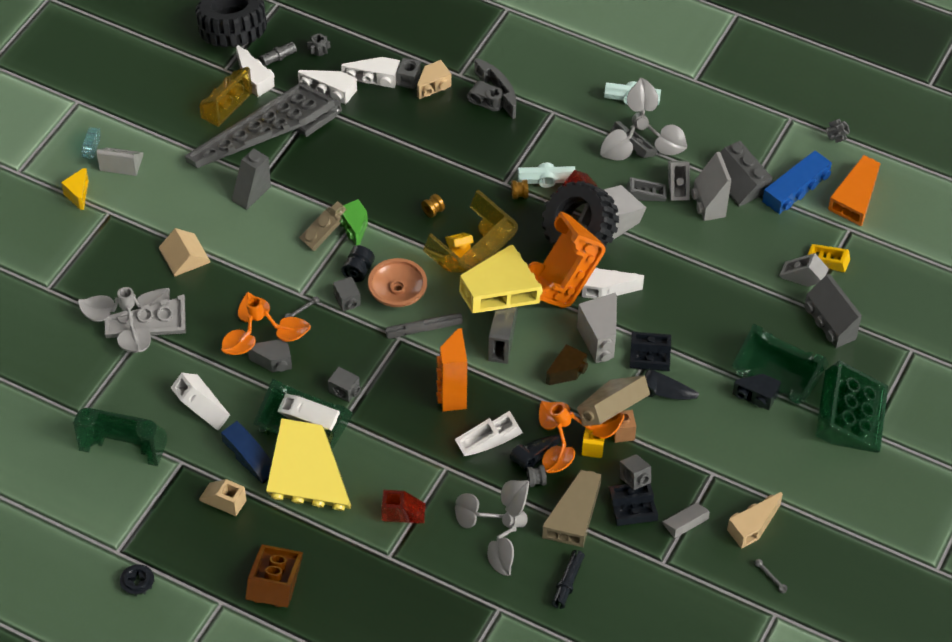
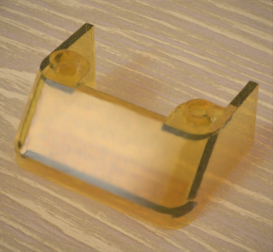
[423,189,518,273]

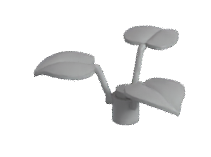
[600,78,687,160]
[78,287,170,353]
[455,480,529,576]

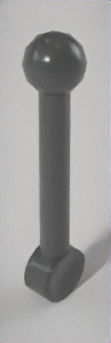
[285,296,320,318]
[754,559,787,593]

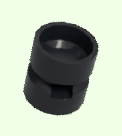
[341,245,375,282]

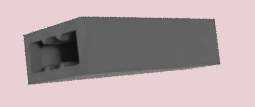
[488,306,519,364]

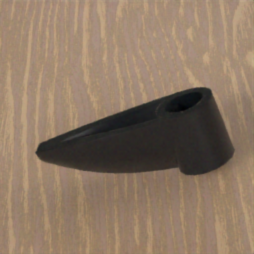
[645,370,699,400]
[510,434,561,470]

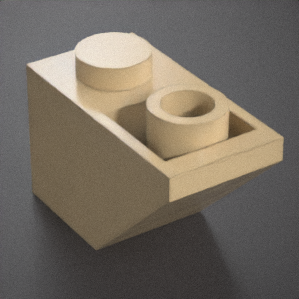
[417,60,451,99]
[199,479,246,516]

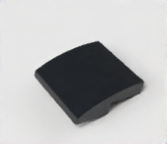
[630,332,671,371]
[609,484,658,526]

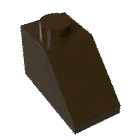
[546,344,588,385]

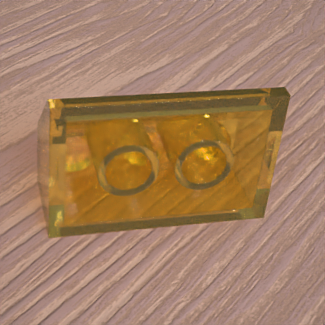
[199,67,252,127]

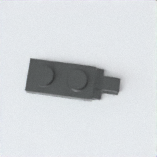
[296,99,342,137]
[610,121,657,158]

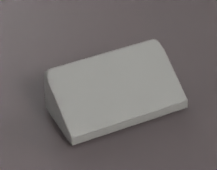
[662,503,710,538]

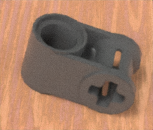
[467,81,503,111]

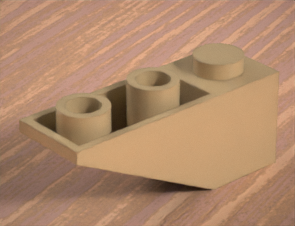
[727,492,783,549]

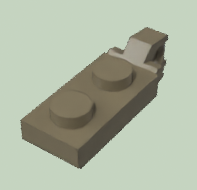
[299,201,347,251]

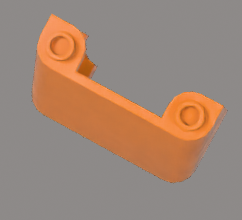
[528,211,605,308]

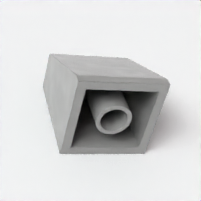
[578,185,646,244]
[577,293,617,363]

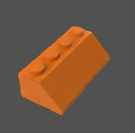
[436,328,467,412]

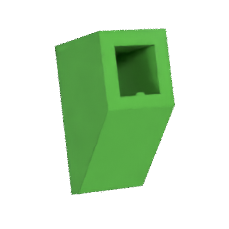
[339,199,368,245]

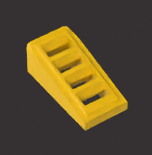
[807,244,850,273]

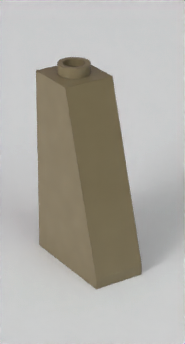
[577,375,650,426]
[542,470,601,547]

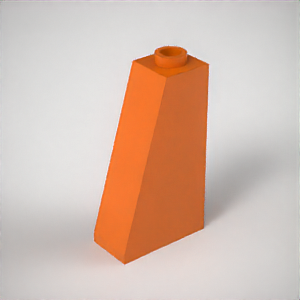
[828,155,880,226]

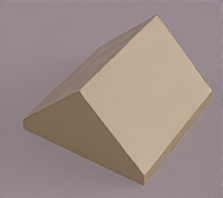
[159,228,210,277]

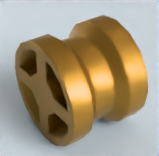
[511,180,529,199]
[421,194,445,218]

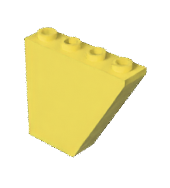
[459,245,543,313]
[266,418,351,511]

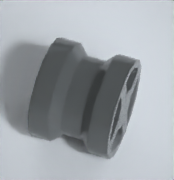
[526,465,547,487]

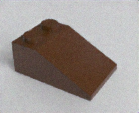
[246,544,303,608]

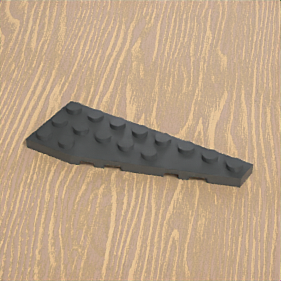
[185,82,335,168]

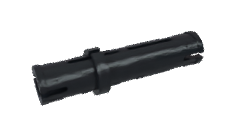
[551,550,585,609]

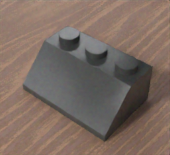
[720,141,773,207]
[804,274,862,348]

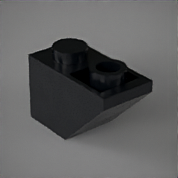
[733,374,781,410]

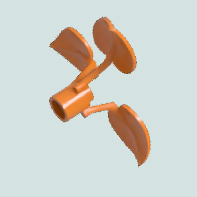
[221,292,311,355]
[539,401,624,473]

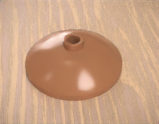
[368,258,427,307]

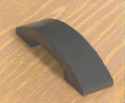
[474,58,516,119]

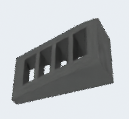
[626,177,667,201]

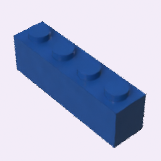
[762,151,832,214]

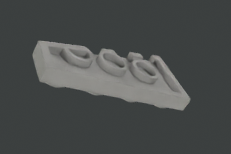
[105,294,186,338]

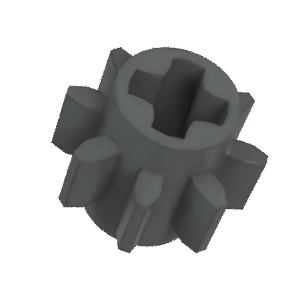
[307,34,330,56]
[826,119,850,143]

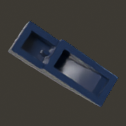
[221,421,272,484]

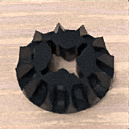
[120,564,155,596]

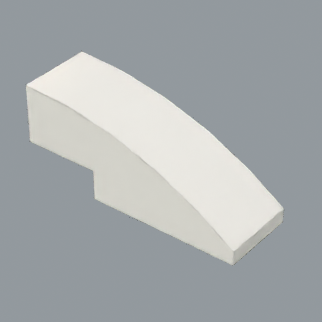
[455,411,523,456]

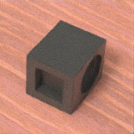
[397,58,421,89]
[333,277,361,311]
[328,367,361,403]
[620,454,651,490]

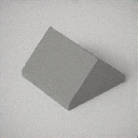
[97,147,143,176]

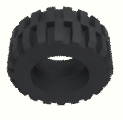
[196,0,267,47]
[542,181,619,249]

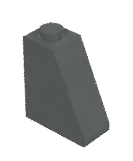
[232,148,271,210]

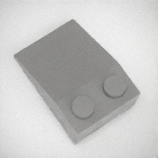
[691,152,731,221]

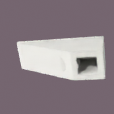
[236,45,275,97]
[341,57,400,88]
[298,70,357,105]
[582,268,644,299]
[171,373,230,430]
[277,393,340,431]

